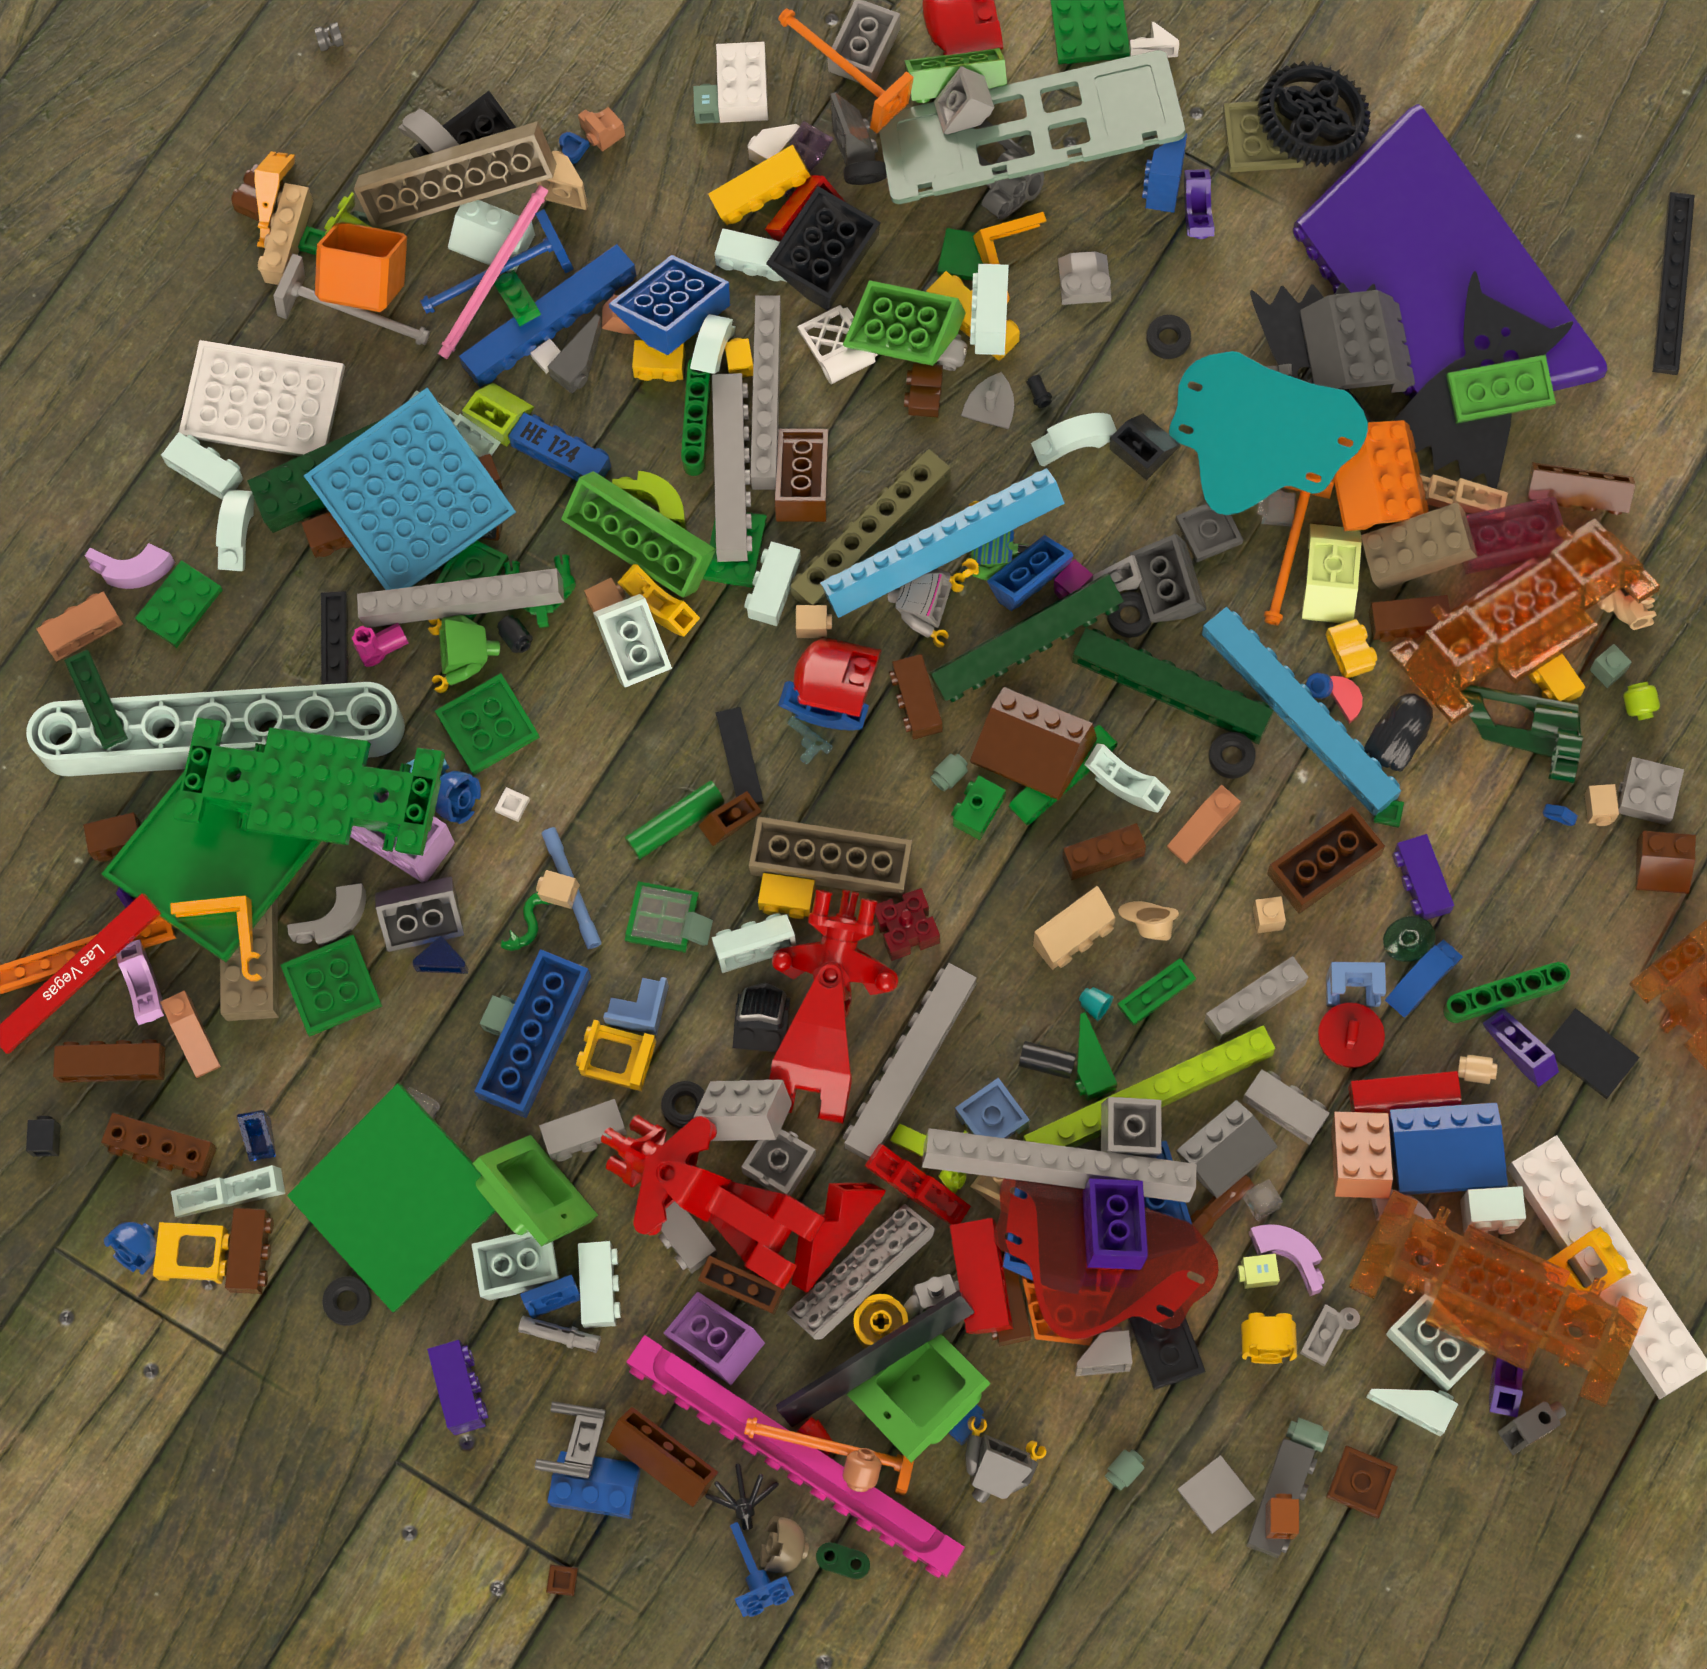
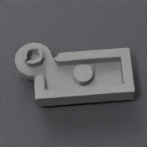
[1300,1304,1360,1366]

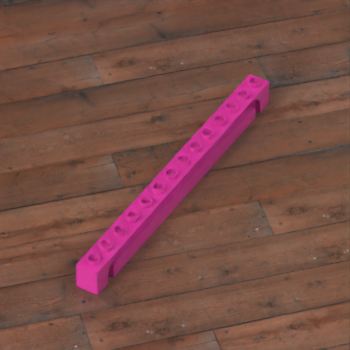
[626,1335,965,1578]

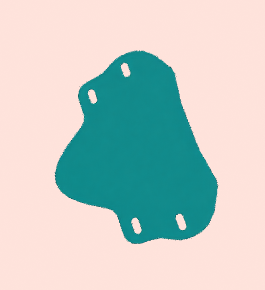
[1169,351,1368,515]

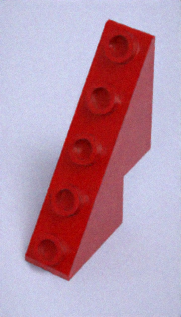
[792,1183,886,1292]

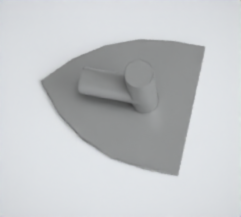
[961,372,1014,429]

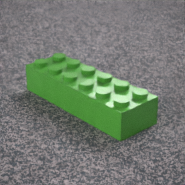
[561,471,716,598]

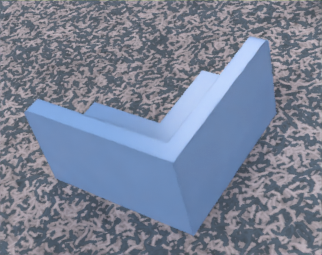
[603,977,669,1035]

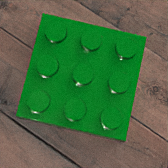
[1050,0,1130,65]
[435,673,540,776]
[281,935,382,1037]

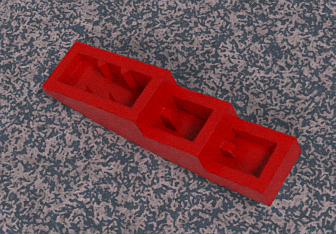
[865,1144,971,1225]

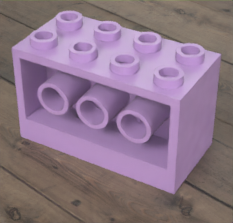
[350,793,455,883]

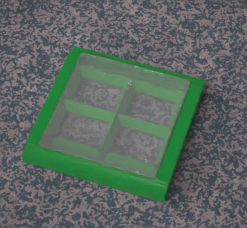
[625,881,699,953]

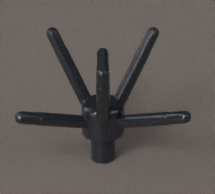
[705,1463,779,1530]

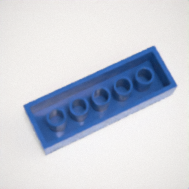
[474,949,591,1118]

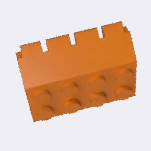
[1333,420,1429,531]

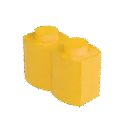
[1325,619,1377,679]

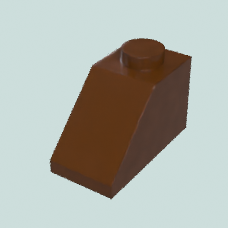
[698,791,762,846]

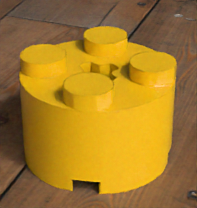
[854,1294,908,1349]
[1241,1313,1297,1364]

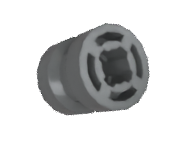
[314,22,344,52]

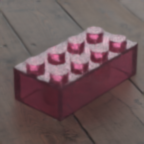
[1462,496,1569,574]

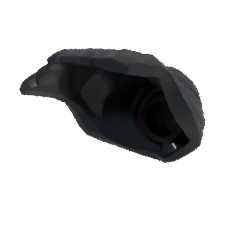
[1364,693,1433,772]

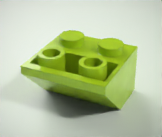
[462,383,535,447]

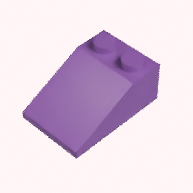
[664,1291,765,1385]

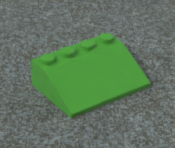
[843,280,966,366]

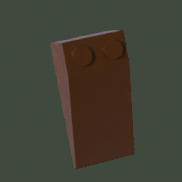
[775,429,828,522]

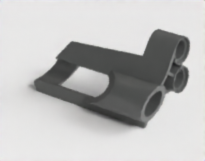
[973,119,1044,219]

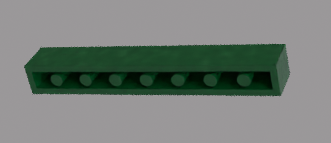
[928,574,1124,703]
[1072,628,1274,745]

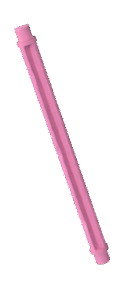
[438,185,548,359]

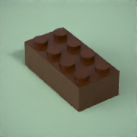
[1267,806,1385,914]

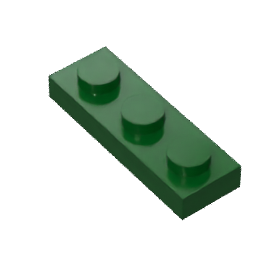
[494,270,541,326]
[1117,958,1196,1026]

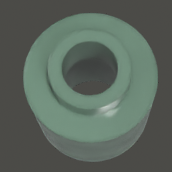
[930,754,968,792]
[1286,1417,1329,1452]
[1104,1449,1145,1491]

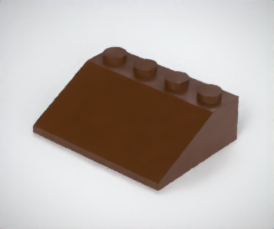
[970,687,1097,800]

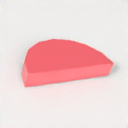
[1330,676,1363,724]

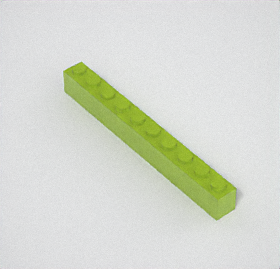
[1023,1025,1276,1148]

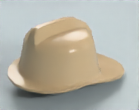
[1118,901,1179,941]

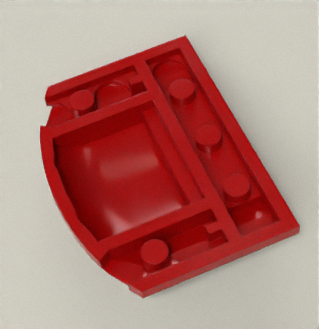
[923,0,1003,55]
[793,637,882,717]

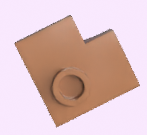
[578,107,625,152]

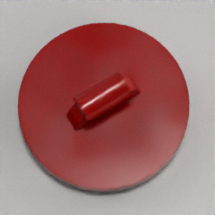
[1318,1003,1385,1068]

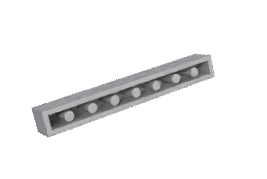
[751,296,781,490]
[712,373,752,562]
[357,568,564,628]
[843,963,977,1161]

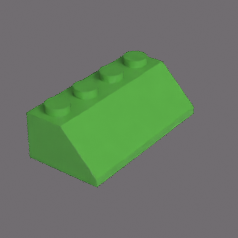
[904,48,1007,103]

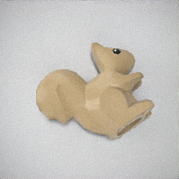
[1596,578,1656,630]

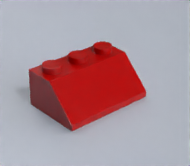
[765,175,845,241]

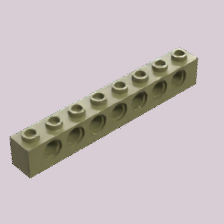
[790,449,951,605]

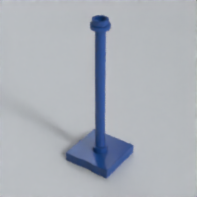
[420,209,574,314]
[520,1275,580,1318]

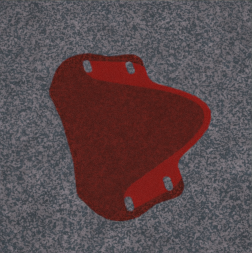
[994,1178,1219,1340]

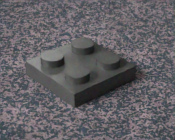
[1175,503,1243,562]

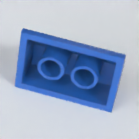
[1142,133,1187,213]
[987,535,1074,611]
[548,1451,641,1519]

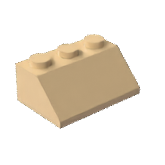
[1033,886,1115,970]

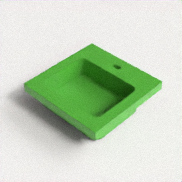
[472,1135,598,1247]
[847,1334,990,1463]

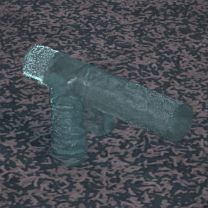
[787,716,833,765]

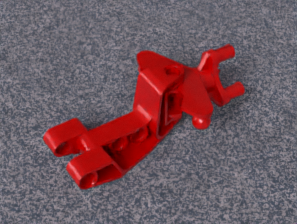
[769,890,899,1124]
[601,1115,826,1290]

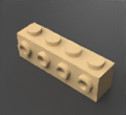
[258,183,314,285]

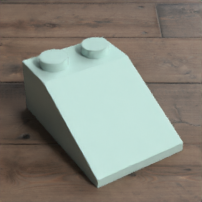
[472,1232,559,1301]

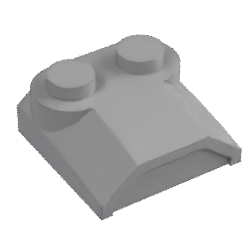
[1058,251,1111,305]

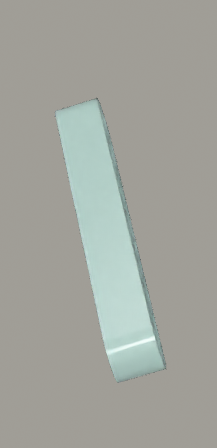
[26,682,405,776]

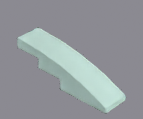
[409,390,501,458]

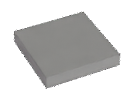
[1177,1455,1255,1534]

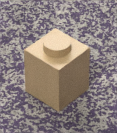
[796,605,832,638]
[1584,784,1619,826]
[536,870,580,909]
[1253,896,1286,933]

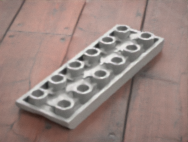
[787,1204,934,1339]

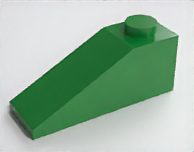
[1074,1012,1117,1101]

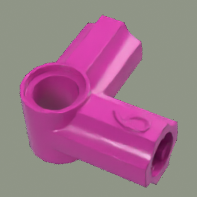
[352,623,408,667]

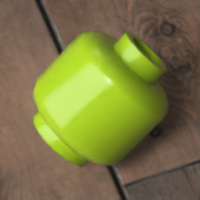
[1623,681,1660,721]

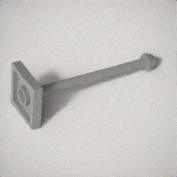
[274,254,430,345]

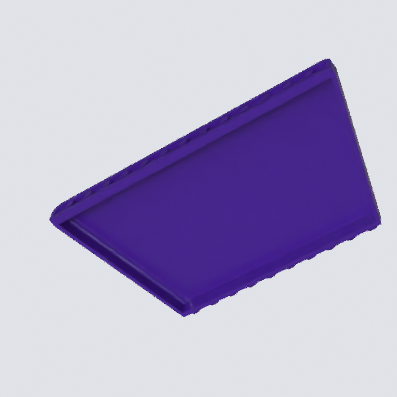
[1293,104,1607,399]

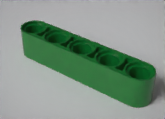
[681,357,712,476]
[1008,725,1118,825]
[1443,962,1570,1023]

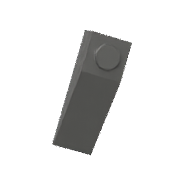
[547,314,602,394]

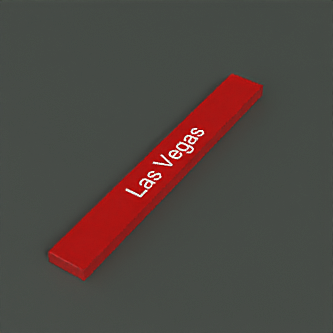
[0,893,161,1054]

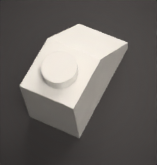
[748,124,801,164]

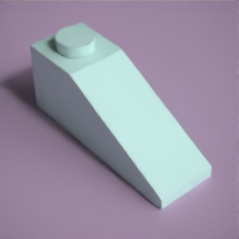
[1366,1389,1458,1436]

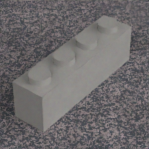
[1204,956,1308,1042]

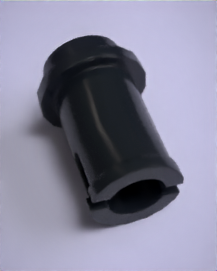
[1026,375,1052,408]

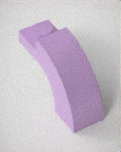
[85,543,175,589]
[116,939,164,1025]
[1249,1225,1324,1296]

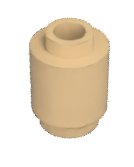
[1458,1055,1497,1084]

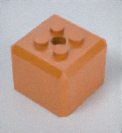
[315,222,407,312]

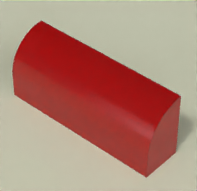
[1348,1071,1461,1116]
[950,1218,1013,1334]

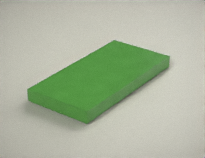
[1446,355,1556,423]

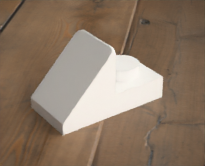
[1129,22,1179,58]

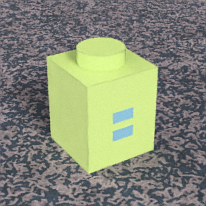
[1237,1254,1280,1289]

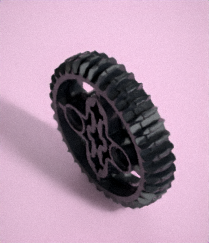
[1257,60,1371,167]

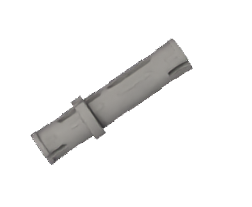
[518,1315,601,1353]

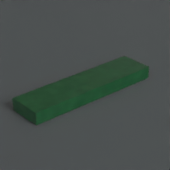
[64,649,128,750]

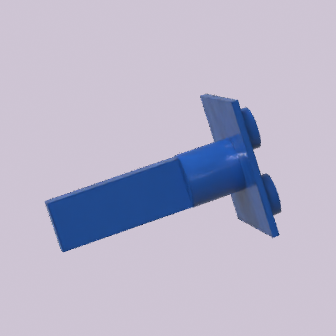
[730,1522,794,1617]

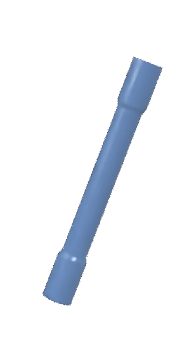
[541,827,602,949]

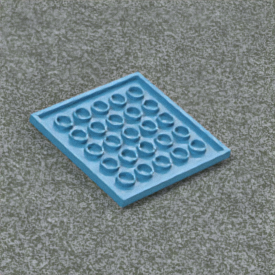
[304,388,517,590]

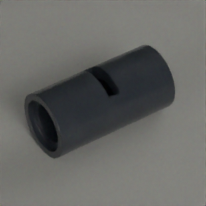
[1018,1041,1076,1080]

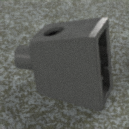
[1498,1401,1566,1455]

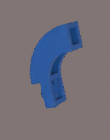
[778,681,869,730]
[1385,939,1463,1018]

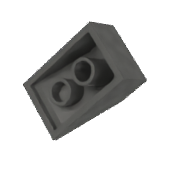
[830,92,878,166]

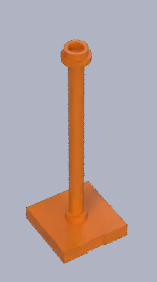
[778,8,914,133]
[1264,472,1334,625]
[744,1417,914,1496]

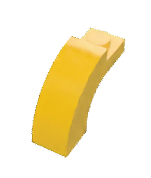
[617,564,700,637]

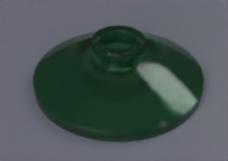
[1383,916,1436,962]

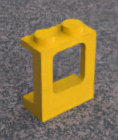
[576,1020,656,1092]
[153,1222,231,1284]
[1541,1226,1631,1311]

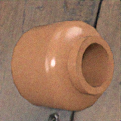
[842,1448,882,1492]

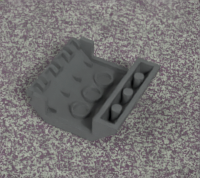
[1299,290,1415,393]

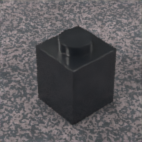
[26,1116,61,1157]

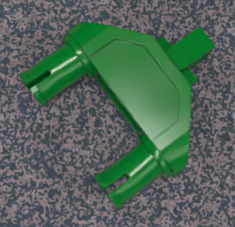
[504,554,576,628]

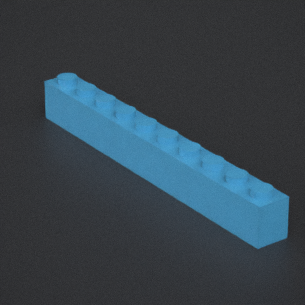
[820,468,1065,618]
[1202,607,1401,816]

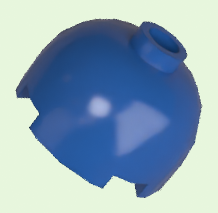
[435,771,481,824]
[104,1222,157,1275]

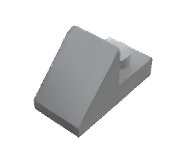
[1093,555,1142,592]

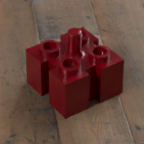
[874,888,940,961]

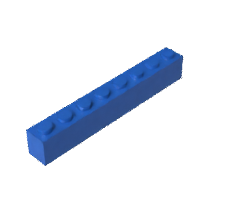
[459,244,637,388]

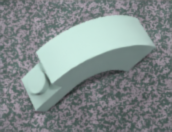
[690,314,736,374]
[1031,413,1117,466]
[216,489,254,571]
[1084,744,1171,812]

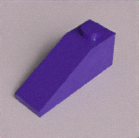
[1483,1008,1559,1087]

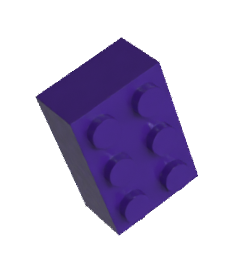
[1083,1178,1148,1270]
[427,1340,489,1435]

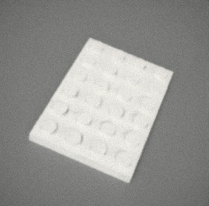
[179,340,345,456]

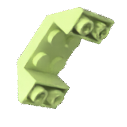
[1302,524,1362,623]

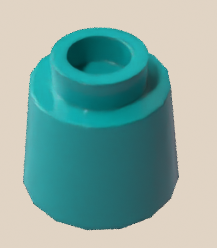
[1079,987,1113,1021]

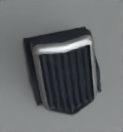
[732,983,791,1052]

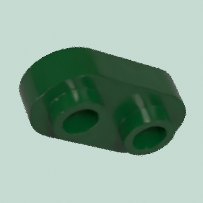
[816,1542,870,1580]

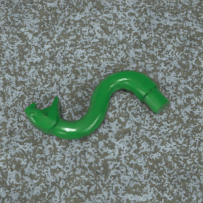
[501,892,552,951]

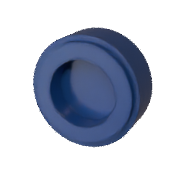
[1306,673,1333,699]

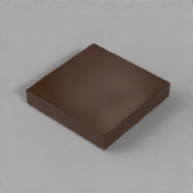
[1326,1445,1398,1519]

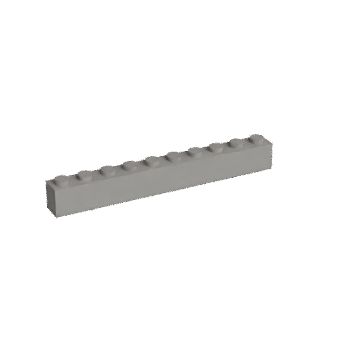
[922,1128,1197,1203]

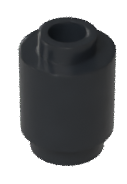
[497,615,533,653]

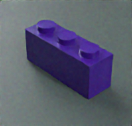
[1392,834,1454,922]

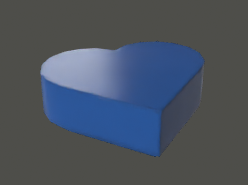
[559,132,590,164]
[1543,804,1578,826]

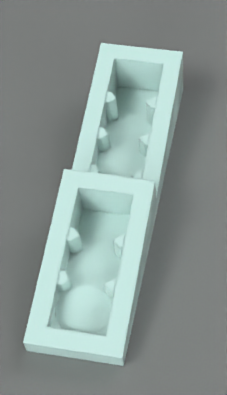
[171,1165,285,1218]

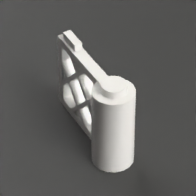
[797,305,878,384]

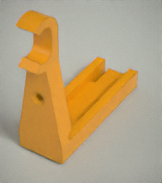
[254,151,295,248]
[973,212,1046,303]
[170,896,262,981]

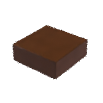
[546,1564,578,1596]

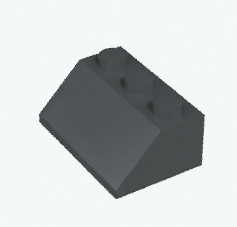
[1130,534,1207,622]
[375,876,464,952]
[1176,1100,1278,1198]

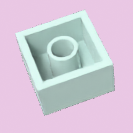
[1460,1186,1526,1236]

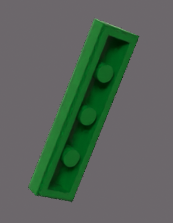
[625,780,725,860]

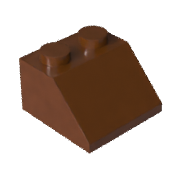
[1636,831,1696,894]

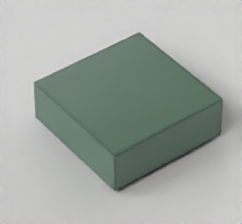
[682,912,713,945]

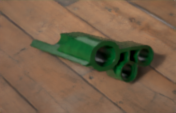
[1459,684,1584,783]

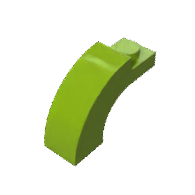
[612,471,686,529]

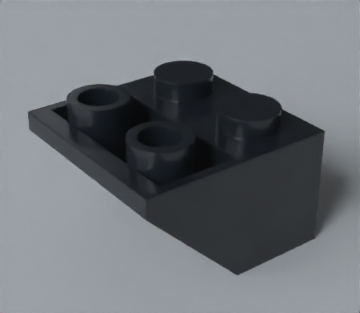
[1110,413,1180,481]

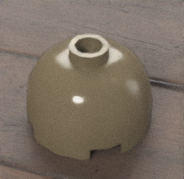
[760,1516,809,1573]

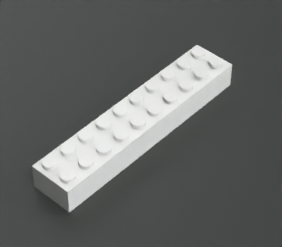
[1507,1135,1707,1399]

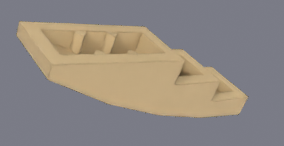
[1420,474,1508,517]

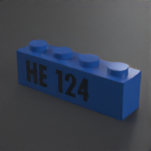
[508,413,611,481]

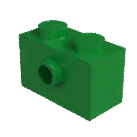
[951,775,1006,840]

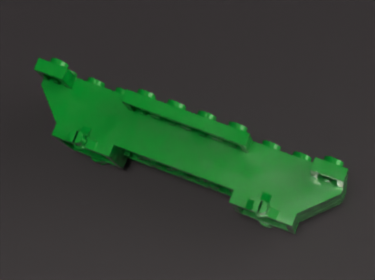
[173,718,445,856]

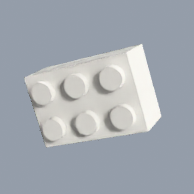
[716,42,768,123]

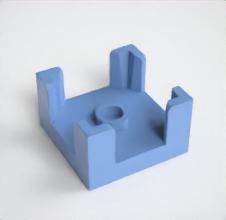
[1326,962,1386,1007]
[955,1078,1030,1139]

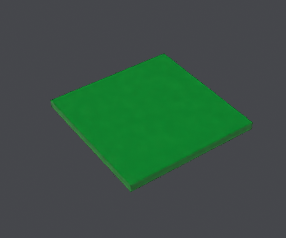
[102,772,322,963]
[287,1083,496,1313]

